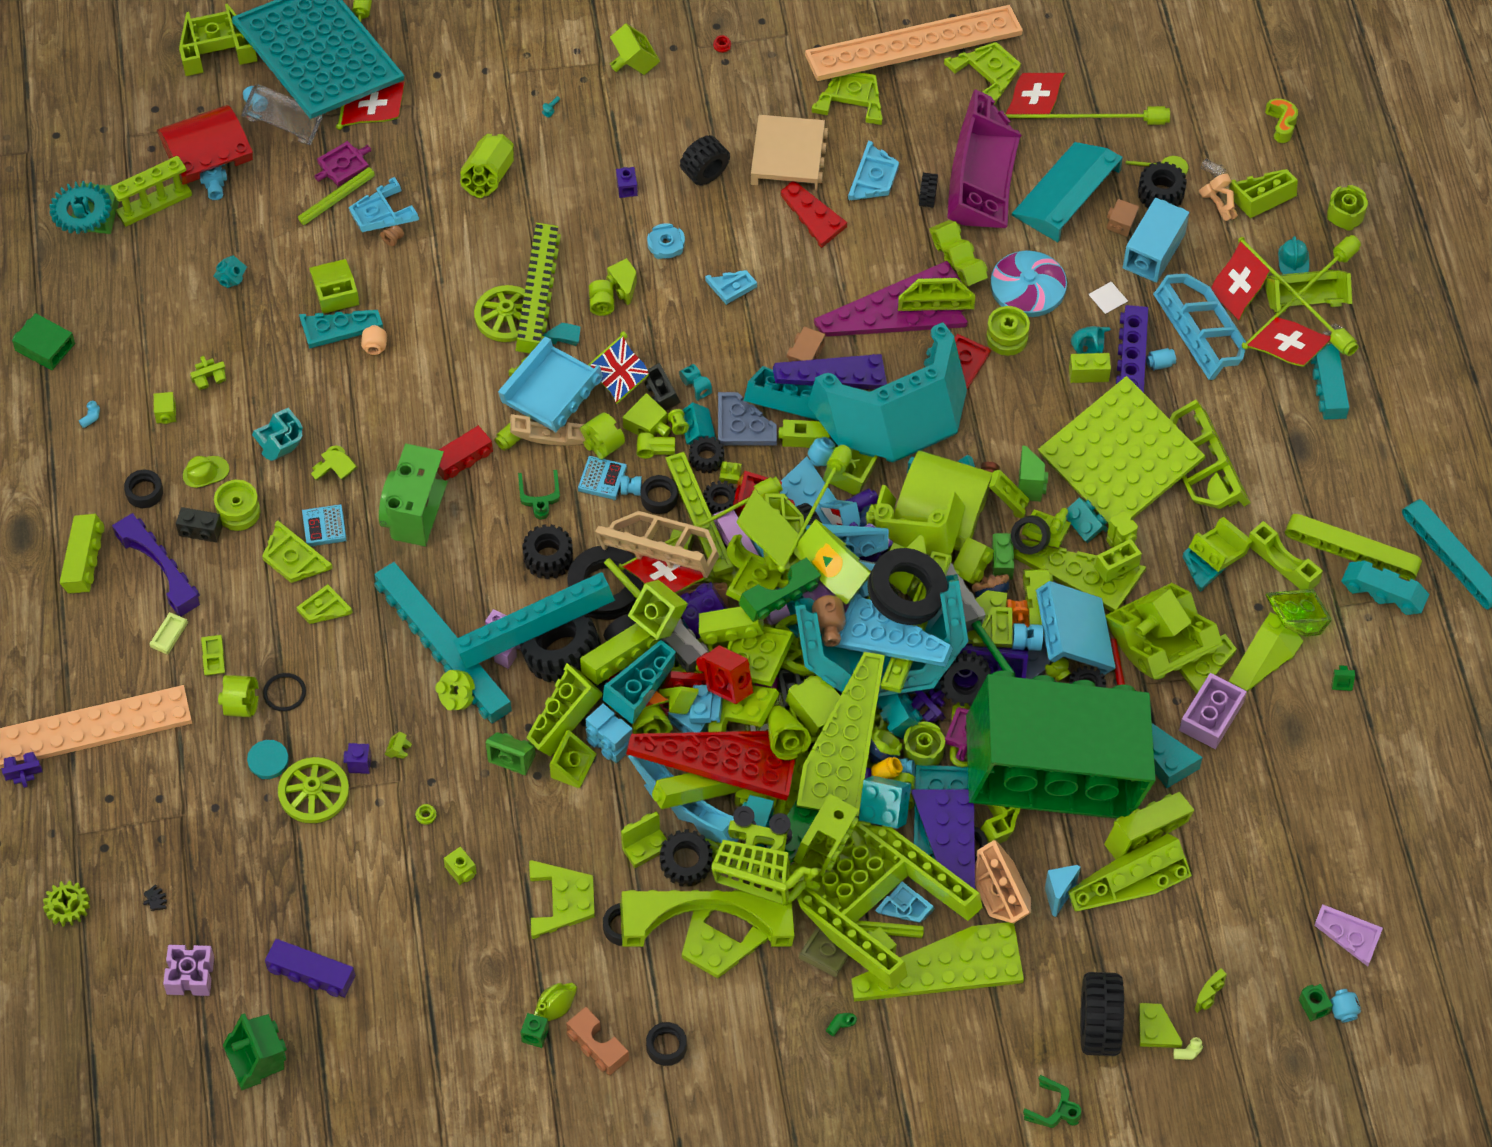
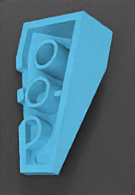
[805,524,889,557]

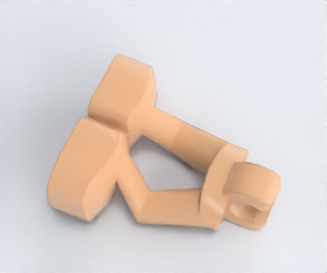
[1199,173,1238,221]

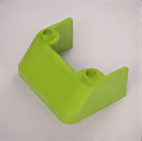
[1264,270,1352,312]
[874,485,965,556]

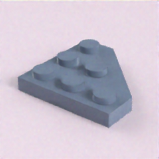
[718,392,777,445]

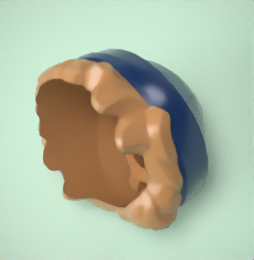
[972,574,1010,598]

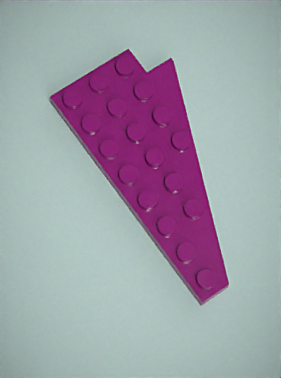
[814,261,968,337]

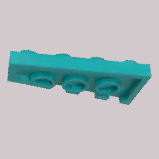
[299,310,384,349]

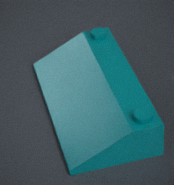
[1012,142,1123,243]

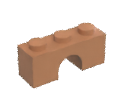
[566,1007,629,1076]

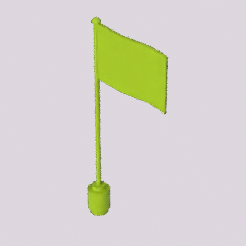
[736,445,852,573]

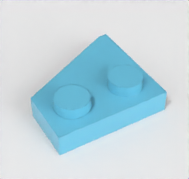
[705,270,757,305]

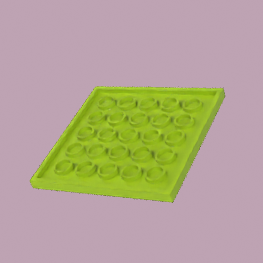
[1038,376,1205,525]

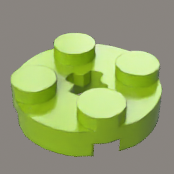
[435,670,475,710]

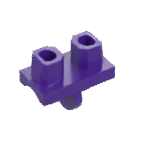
[911,689,946,723]
[1,752,43,788]

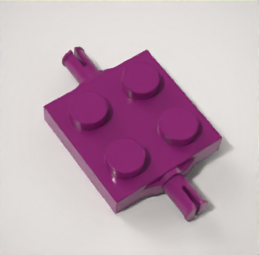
[314,141,371,187]
[945,707,969,761]

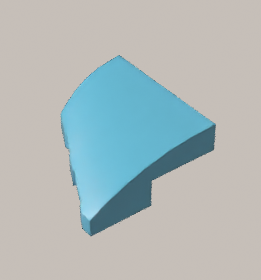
[875,881,935,923]

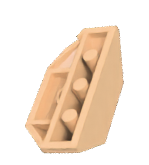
[975,840,1031,924]

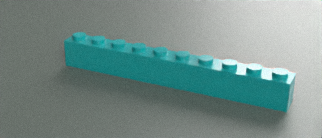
[374,562,512,724]

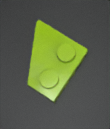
[296,584,353,624]
[973,607,1013,648]
[1139,1003,1182,1048]

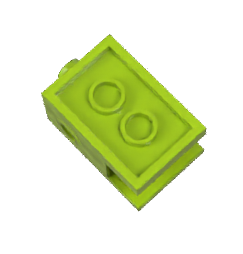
[793,794,859,877]

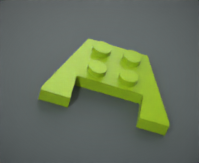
[944,42,1021,105]
[811,72,883,125]
[529,860,595,939]
[682,910,768,979]

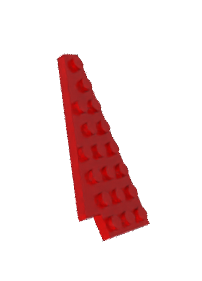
[626,731,795,801]

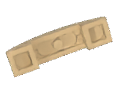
[510,414,585,445]

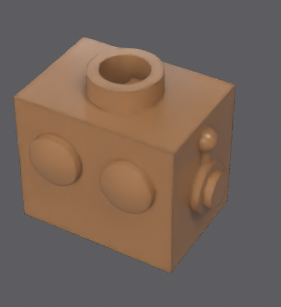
[1107,199,1139,237]

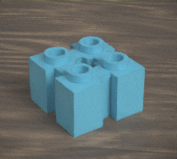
[585,704,633,763]

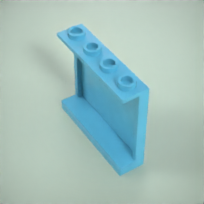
[498,336,603,432]
[1036,581,1116,675]

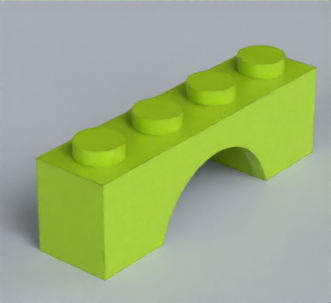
[1249,521,1323,595]

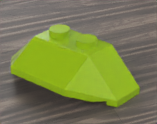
[898,278,975,311]
[763,493,805,570]

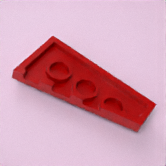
[781,181,848,248]

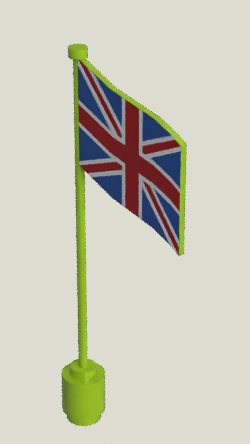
[494,331,649,451]

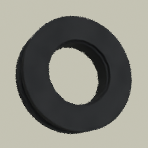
[567,546,643,620]
[867,548,948,625]

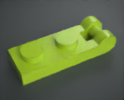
[989,470,1029,518]

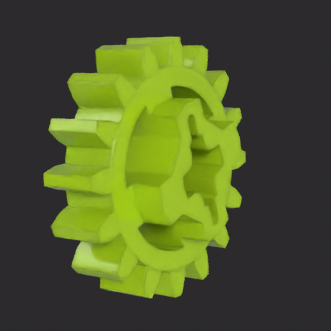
[43,881,90,926]

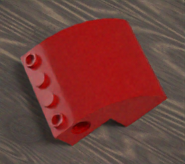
[157,105,253,185]

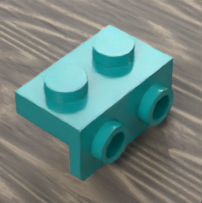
[1066,497,1108,543]

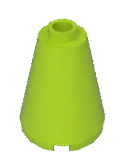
[632,705,673,734]
[767,706,811,760]

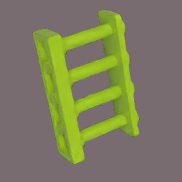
[111,156,192,227]

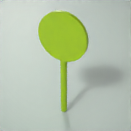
[1125,156,1188,175]

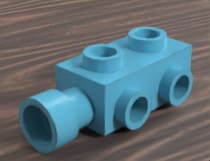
[200,164,227,200]

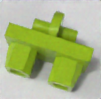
[190,356,226,390]

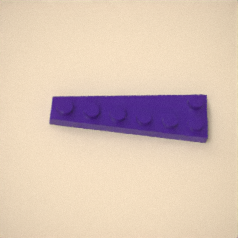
[773,354,887,389]

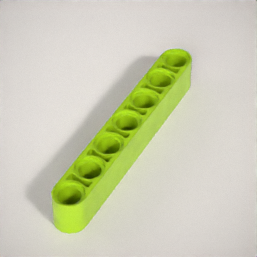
[1285,514,1422,581]

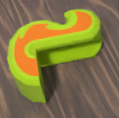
[1265,98,1298,143]

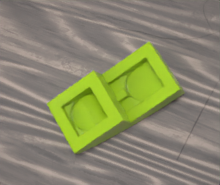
[201,635,225,676]

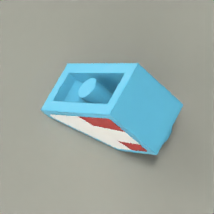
[819,500,860,526]

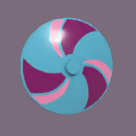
[990,251,1067,317]

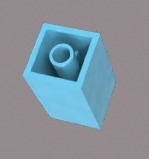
[1123,198,1190,283]

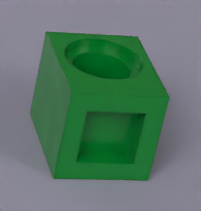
[1299,984,1333,1022]
[520,1013,549,1048]

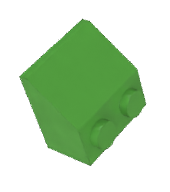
[1018,446,1048,502]
[485,732,536,776]

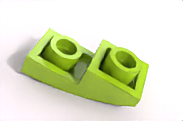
[1195,968,1227,1013]

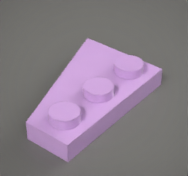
[1314,904,1383,967]

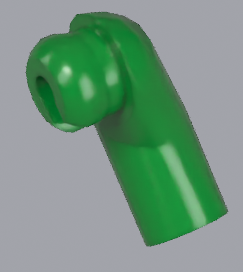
[826,1013,857,1036]

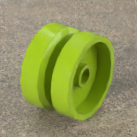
[986,306,1030,356]
[214,479,261,531]

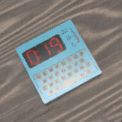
[578,456,627,500]
[302,504,347,547]

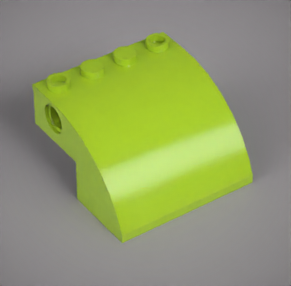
[893,450,993,551]
[1105,583,1223,680]

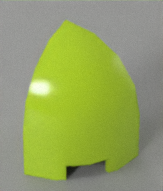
[1207,472,1238,509]

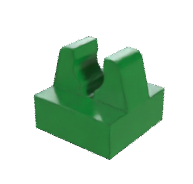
[1331,665,1355,691]

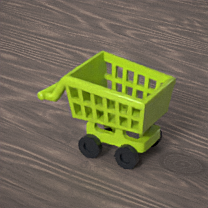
[712,806,820,906]

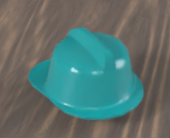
[1278,236,1309,274]

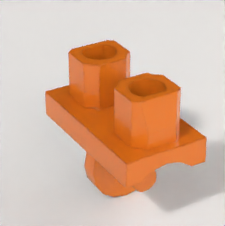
[1006,599,1029,627]

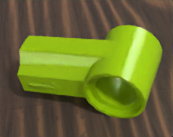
[637,433,675,459]

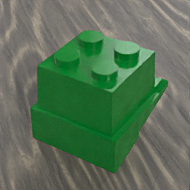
[223,1013,287,1091]

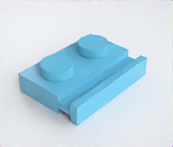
[689,685,723,723]

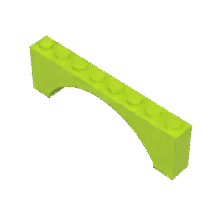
[620,890,794,947]

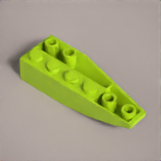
[1067,833,1192,911]

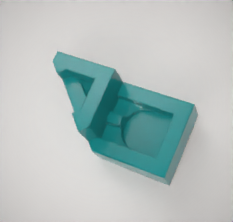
[542,323,581,346]

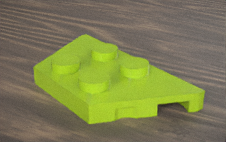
[262,521,333,583]

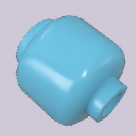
[808,437,836,467]
[1330,989,1361,1023]

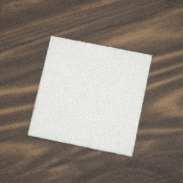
[1088,282,1128,314]

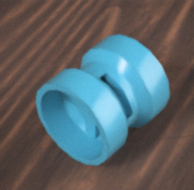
[621,476,642,496]

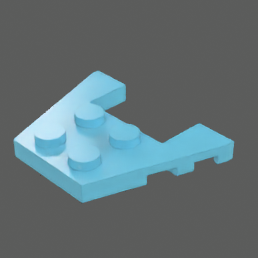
[348,177,419,232]

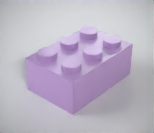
[1179,673,1247,749]

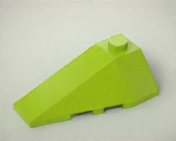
[1229,612,1303,692]

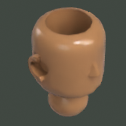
[812,595,846,647]

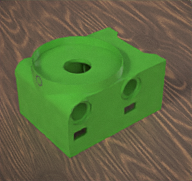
[379,443,448,547]

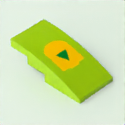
[793,519,871,605]

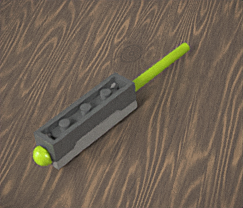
[604,558,709,673]

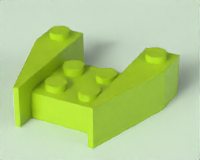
[179,4,257,76]

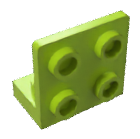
[621,811,667,868]

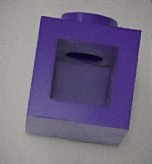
[616,167,638,198]
[344,743,371,774]

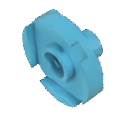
[647,223,685,259]

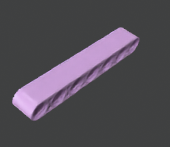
[713,510,790,625]

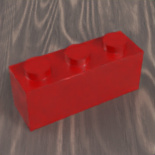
[437,425,493,481]

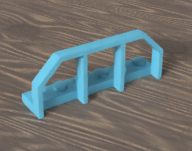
[1153,274,1246,380]

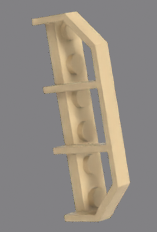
[595,511,719,578]

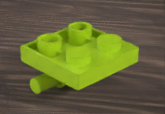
[1021,508,1071,548]

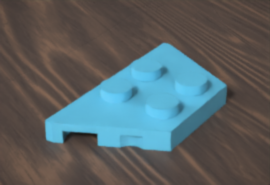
[848,140,899,200]

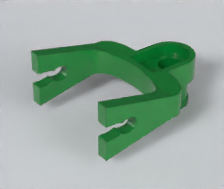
[518,470,560,520]
[1023,1075,1082,1128]

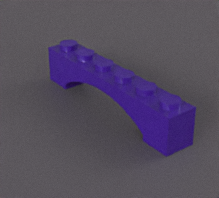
[112,513,200,617]

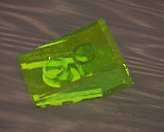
[1265,589,1332,637]

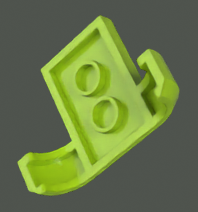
[726,534,789,601]
[708,682,779,732]

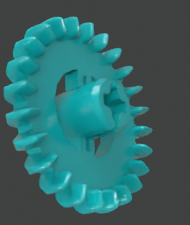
[49,181,112,234]

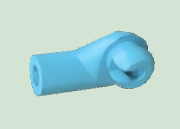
[78,401,100,428]

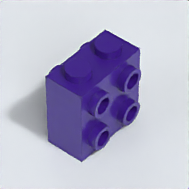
[680,582,728,639]

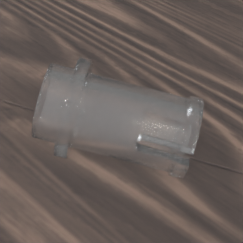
[1201,158,1226,178]

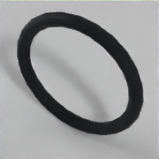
[263,673,306,711]

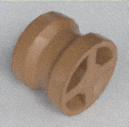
[380,225,404,246]

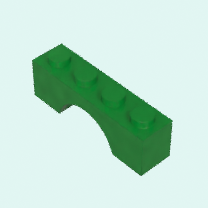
[739,557,821,622]

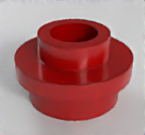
[713,35,731,53]

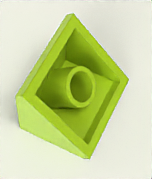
[549,730,597,788]

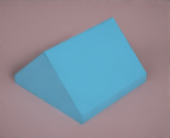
[1045,865,1081,917]

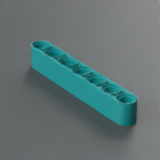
[1402,499,1492,610]

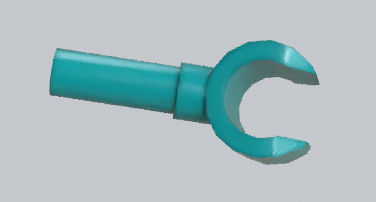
[542,96,560,118]

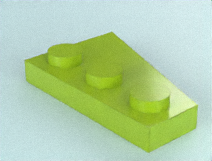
[1179,634,1237,694]

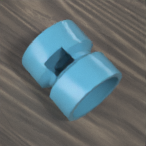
[1012,623,1043,651]

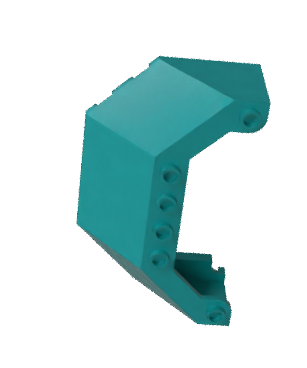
[807,322,967,463]
[795,574,968,697]

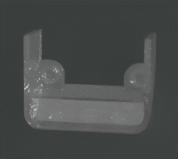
[241,84,325,145]

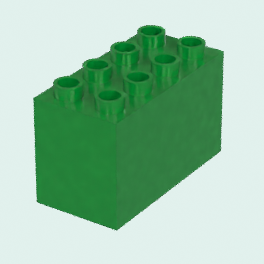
[966,671,1156,819]

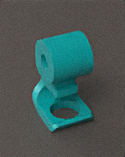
[679,364,712,401]

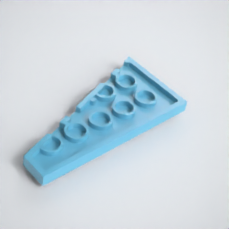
[780,457,837,524]

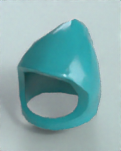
[1071,326,1111,354]

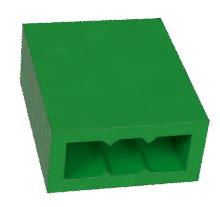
[12,313,75,370]

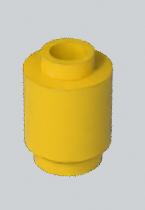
[871,757,903,779]

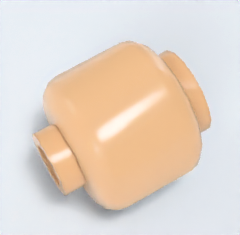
[361,325,387,355]

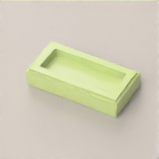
[150,612,188,655]

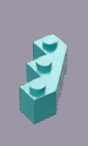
[1341,561,1430,615]

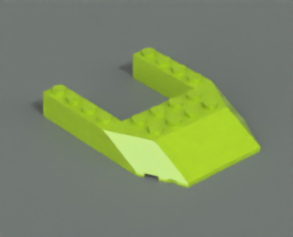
[789,821,983,990]

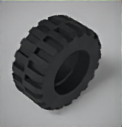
[520,613,601,683]
[1080,972,1124,1056]

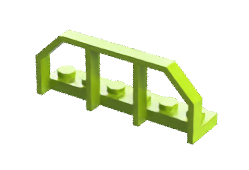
[1170,400,1251,509]

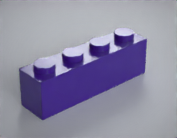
[265,939,356,998]

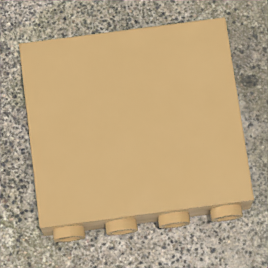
[751,115,828,191]

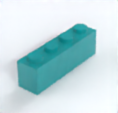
[1310,344,1349,420]

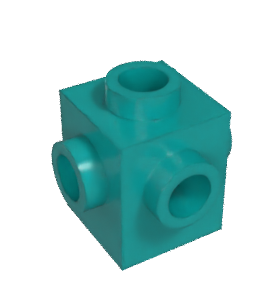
[213,255,247,288]

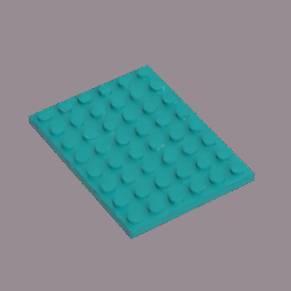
[232,0,405,119]

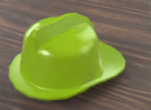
[183,456,229,488]

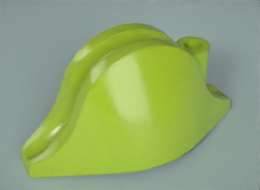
[534,983,578,1021]

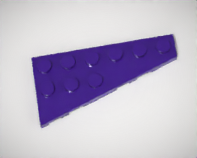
[911,789,975,913]

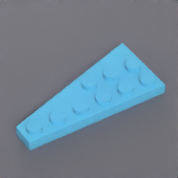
[835,593,953,667]

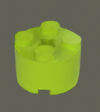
[1327,185,1368,231]
[580,412,625,460]
[218,675,259,717]
[903,722,945,768]

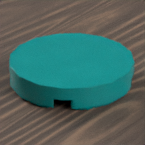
[247,740,289,779]

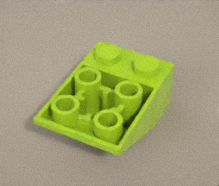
[309,259,360,314]

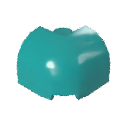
[252,407,303,461]

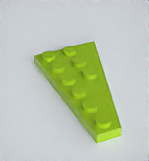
[1014,539,1146,612]

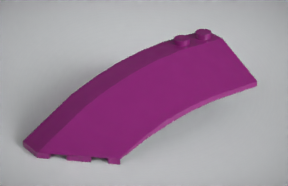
[947,89,1022,228]

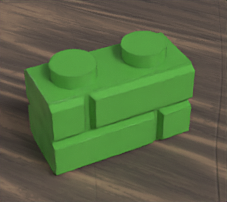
[992,533,1014,580]

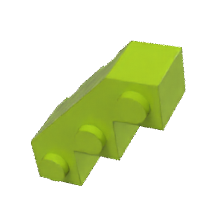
[929,220,988,286]
[1023,569,1053,634]
[980,805,1020,844]

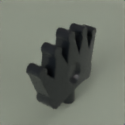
[143,884,167,911]

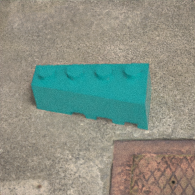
[743,366,819,421]
[603,640,676,724]
[877,693,923,740]

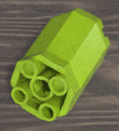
[460,134,514,198]

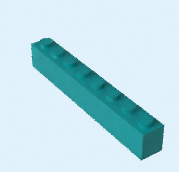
[453,572,615,669]

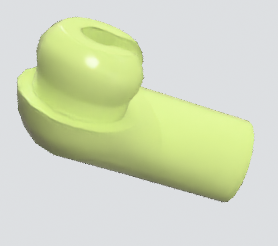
[1173,1037,1203,1060]

